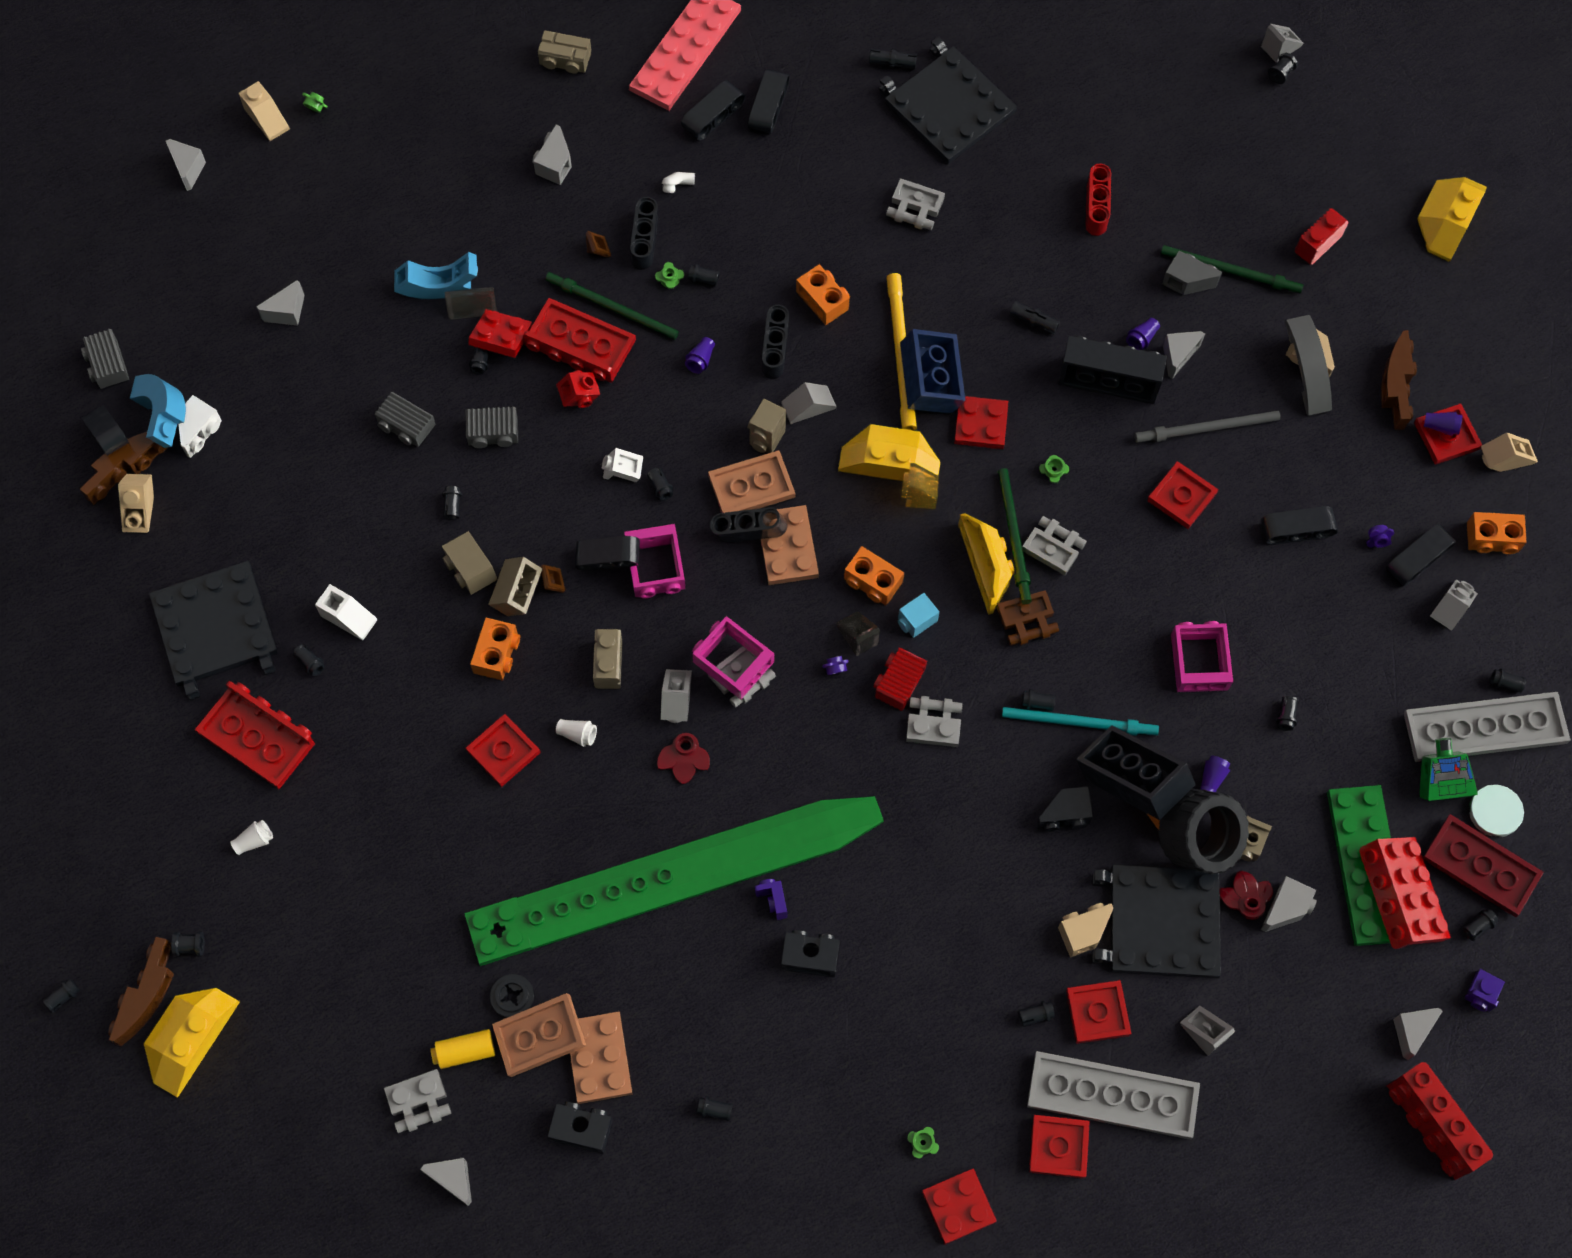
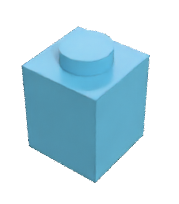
[898,593,939,638]

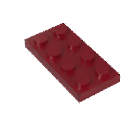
[1423,814,1544,918]

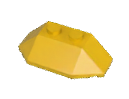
[1417,177,1487,262]
[838,424,940,486]
[958,513,1014,615]
[144,988,240,1098]

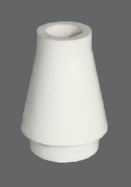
[556,719,597,746]
[231,820,273,855]

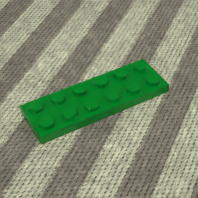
[1327,785,1391,946]

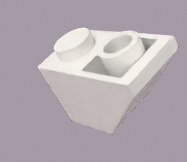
[178,395,222,458]
[315,584,377,641]

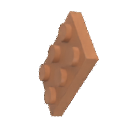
[708,450,796,513]
[761,505,819,585]
[492,993,586,1077]
[570,1011,633,1104]

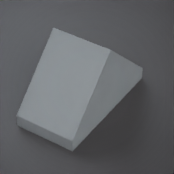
[1261,24,1304,62]
[166,139,206,191]
[257,280,305,325]
[1163,331,1205,379]
[781,382,836,424]
[1180,1006,1235,1056]
[1393,1008,1443,1060]
[421,1158,472,1206]

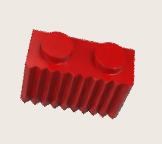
[1295,208,1348,265]
[873,647,927,711]

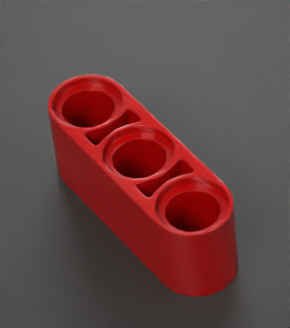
[1086,163,1111,236]

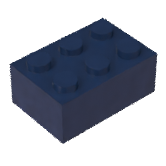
[900,329,966,414]

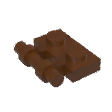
[996,590,1059,646]

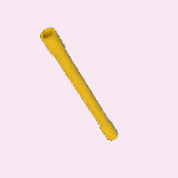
[887,273,917,431]

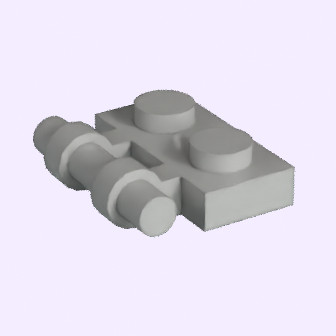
[886,179,945,230]
[1022,516,1087,575]
[708,646,776,708]
[906,696,963,747]
[384,1069,451,1133]

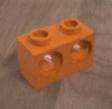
[796,264,850,325]
[1467,512,1527,554]
[844,546,904,605]
[470,618,520,681]

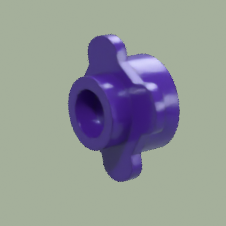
[1366,525,1394,548]
[822,656,849,675]

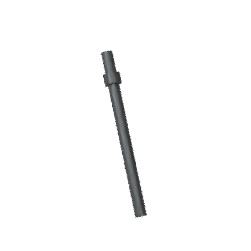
[1134,411,1280,443]

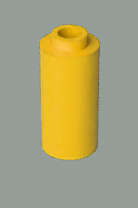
[431,1029,495,1069]

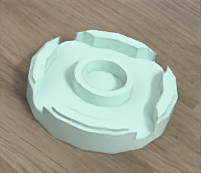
[1470,785,1524,837]

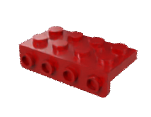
[523,298,636,383]
[195,681,315,789]
[1359,837,1451,949]
[1387,1062,1493,1180]

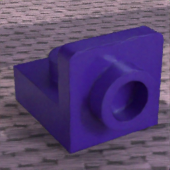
[755,879,787,920]
[1464,969,1505,1012]

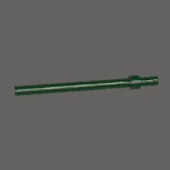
[1161,245,1304,294]
[545,272,679,340]
[998,468,1032,604]

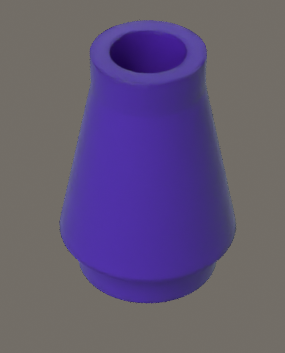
[1126,318,1160,350]
[685,337,715,374]
[1424,412,1463,436]
[1200,755,1230,792]

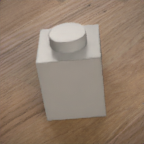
[661,669,692,723]
[1261,876,1317,932]

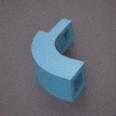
[394,252,478,299]
[130,374,186,448]

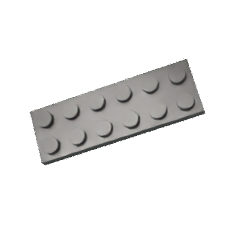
[1404,692,1571,762]
[1027,1051,1200,1140]

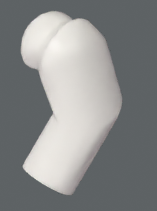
[662,172,695,193]

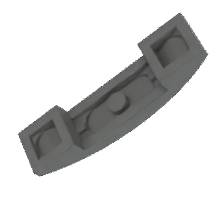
[1285,315,1332,416]

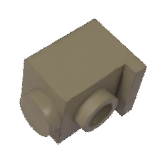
[1240,816,1272,861]

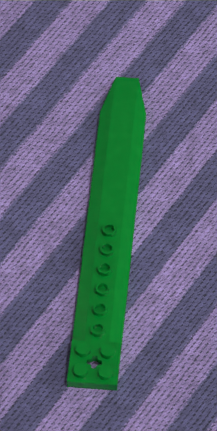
[464,796,884,966]

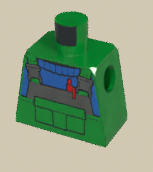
[1420,738,1478,801]

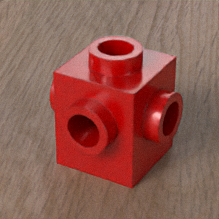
[556,370,600,408]

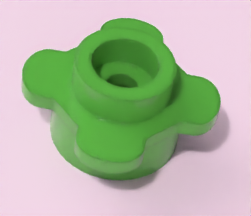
[302,92,328,113]
[655,262,684,289]
[1039,455,1069,483]
[907,1127,939,1159]

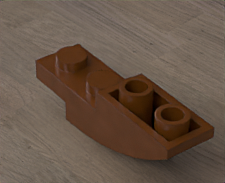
[1381,330,1417,430]
[80,431,167,505]
[108,937,174,1046]

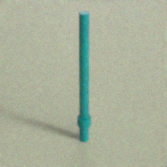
[1002,707,1159,736]

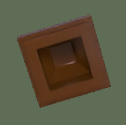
[586,231,611,258]
[540,565,565,593]

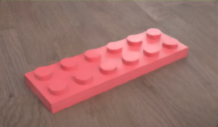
[629,0,741,111]

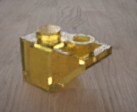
[902,463,939,509]

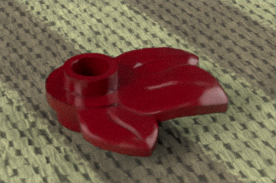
[657,733,710,784]
[1219,871,1273,920]

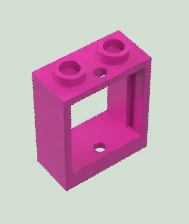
[624,524,685,598]
[692,616,774,700]
[1171,621,1233,692]

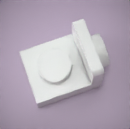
[602,448,643,482]

